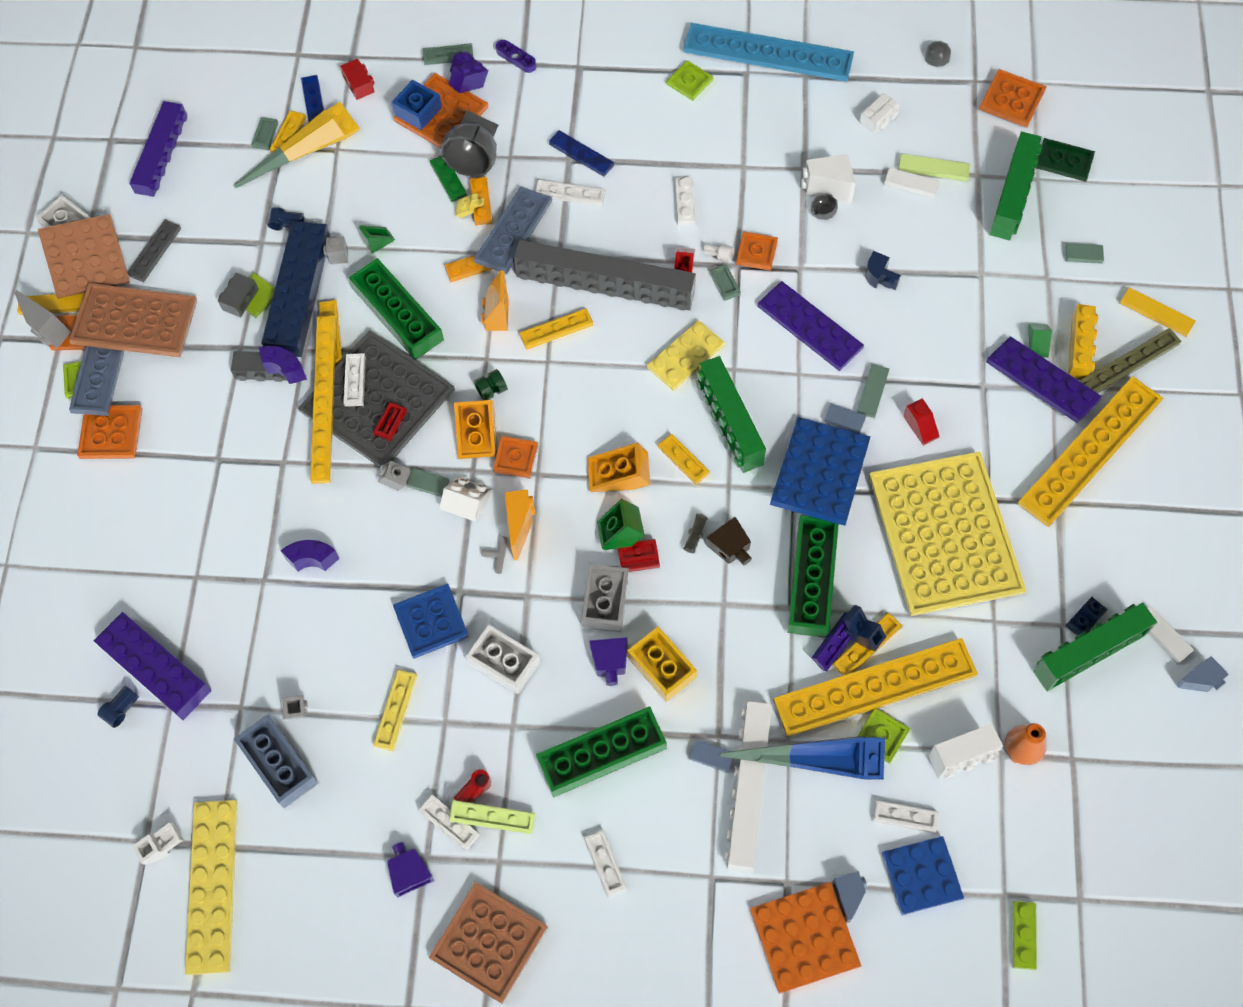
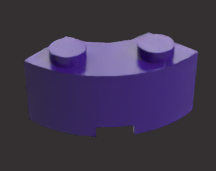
[259,346,307,384]
[280,540,340,572]

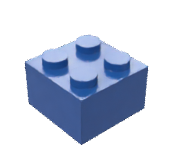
[392,79,442,131]

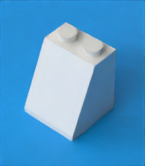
[801,154,856,204]

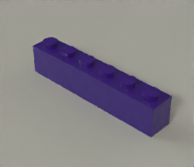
[129,101,188,197]

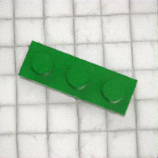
[429,155,467,202]

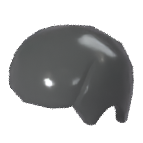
[925,41,951,67]
[811,194,838,220]

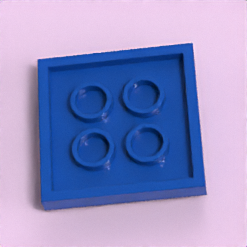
[393,583,469,659]
[882,836,964,916]

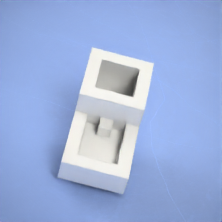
[132,822,183,864]

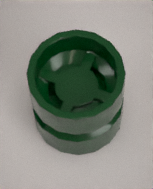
[474,369,508,401]

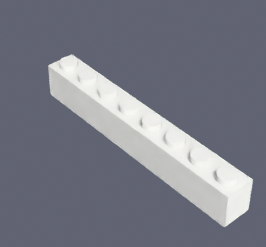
[724,701,772,872]

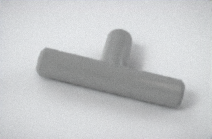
[481,536,508,574]

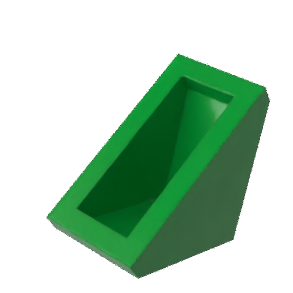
[359,225,395,254]
[1028,323,1052,358]

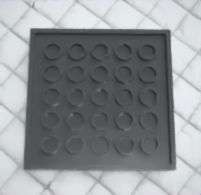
[298,330,455,467]

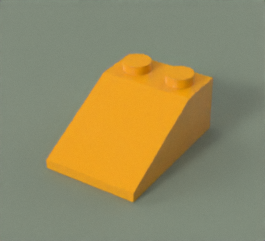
[481,270,509,331]
[454,400,496,459]
[588,442,650,492]
[505,489,536,560]

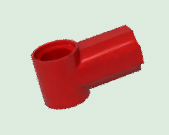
[453,769,492,803]

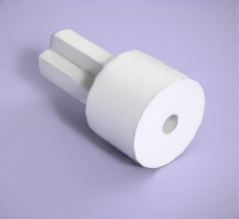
[704,244,735,263]

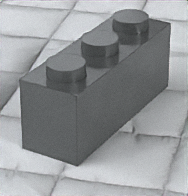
[231,351,287,382]

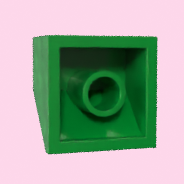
[597,498,645,550]

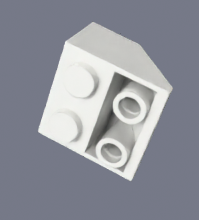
[439,477,492,521]

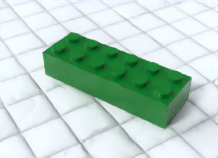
[989,131,1043,241]
[348,258,444,360]
[696,356,766,473]
[787,515,839,638]
[1033,602,1158,692]
[536,706,667,798]

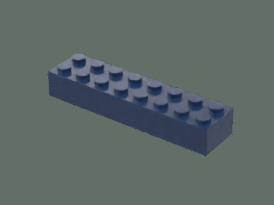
[261,221,331,357]

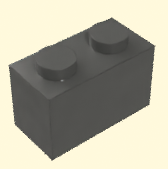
[218,273,259,318]

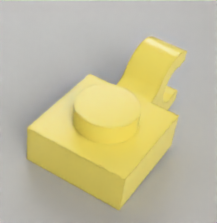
[456,193,484,219]

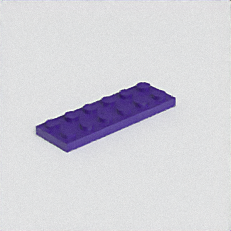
[757,281,864,372]
[986,336,1102,423]

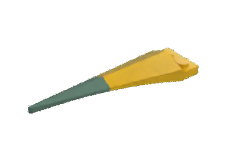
[234,101,360,188]

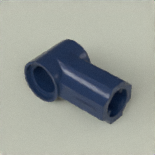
[267,207,305,231]
[97,686,139,728]

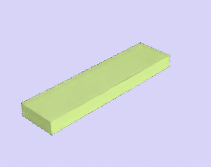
[898,154,970,181]
[449,800,535,834]

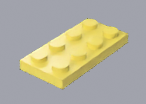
[647,320,725,391]

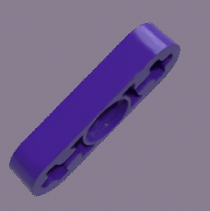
[495,40,536,73]

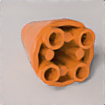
[1005,723,1047,765]

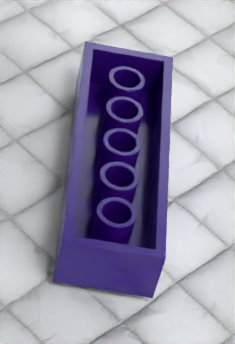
[93,612,212,721]

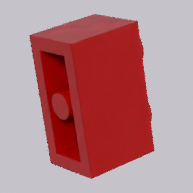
[340,58,375,100]

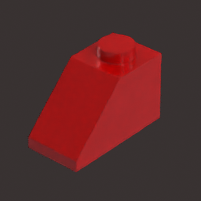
[674,247,695,273]
[903,398,940,445]

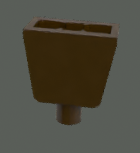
[706,517,752,566]

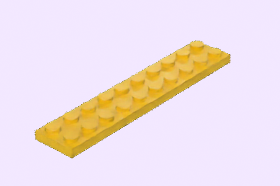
[1018,376,1164,528]
[773,638,978,738]

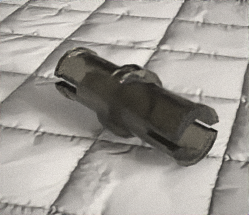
[683,514,708,554]

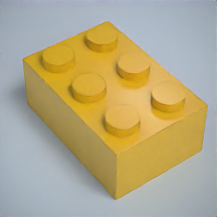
[627,626,698,702]

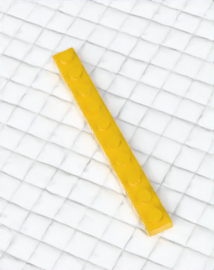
[310,315,337,484]

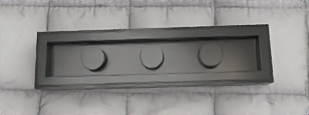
[127,219,181,283]

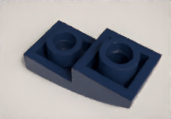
[1065,597,1108,635]

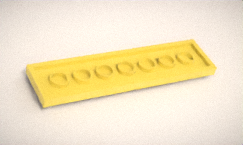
[185,800,238,975]

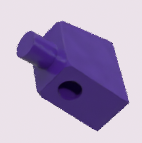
[589,637,628,686]
[387,842,435,898]

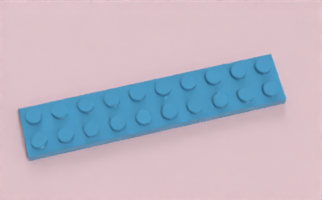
[684,23,854,82]

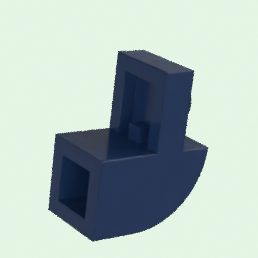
[865,251,901,290]
[843,605,886,651]

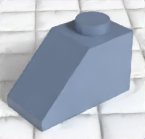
[1176,656,1229,692]
[832,871,867,924]

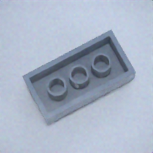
[234,714,318,808]

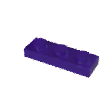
[811,612,851,671]

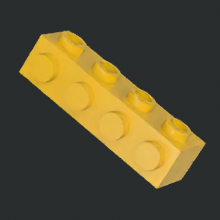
[1068,304,1098,380]

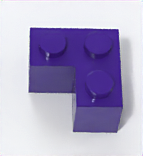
[448,51,489,94]

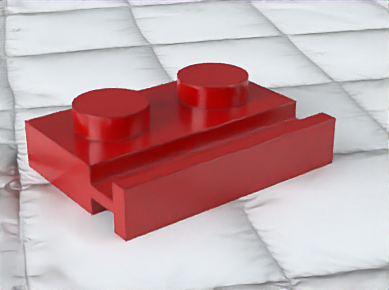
[618,539,660,572]

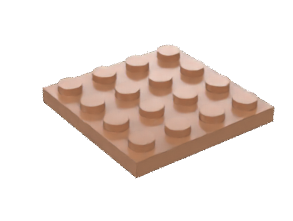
[38,214,130,299]
[428,882,548,1004]

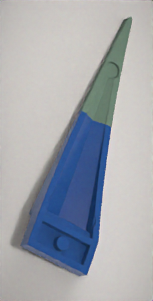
[719,736,885,780]

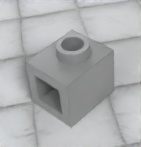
[323,236,348,264]
[378,461,411,491]
[280,695,308,720]

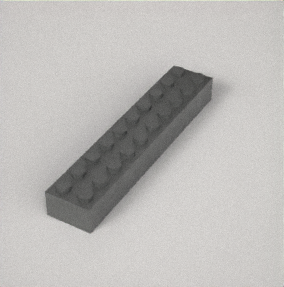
[514,240,696,311]

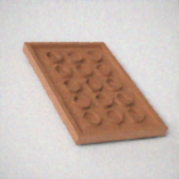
[69,283,197,358]

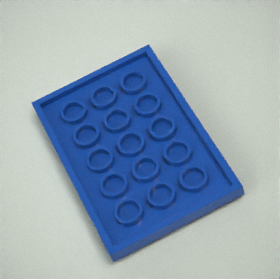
[770,417,871,526]

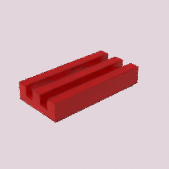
[373,402,407,442]

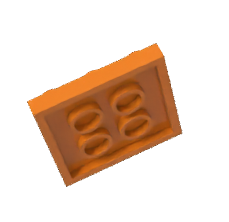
[979,69,1047,128]
[77,405,143,459]

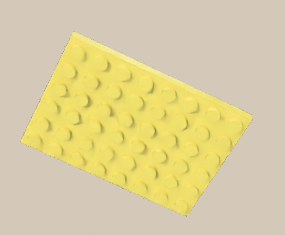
[869,451,1027,616]

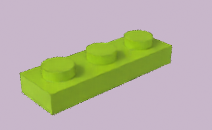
[1013,901,1037,971]

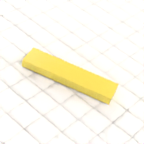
[373,669,417,752]

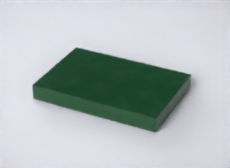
[1036,138,1095,182]

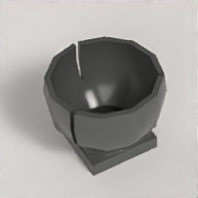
[441,110,499,177]

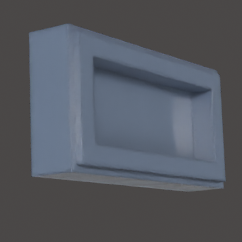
[824,404,866,433]
[689,739,733,773]

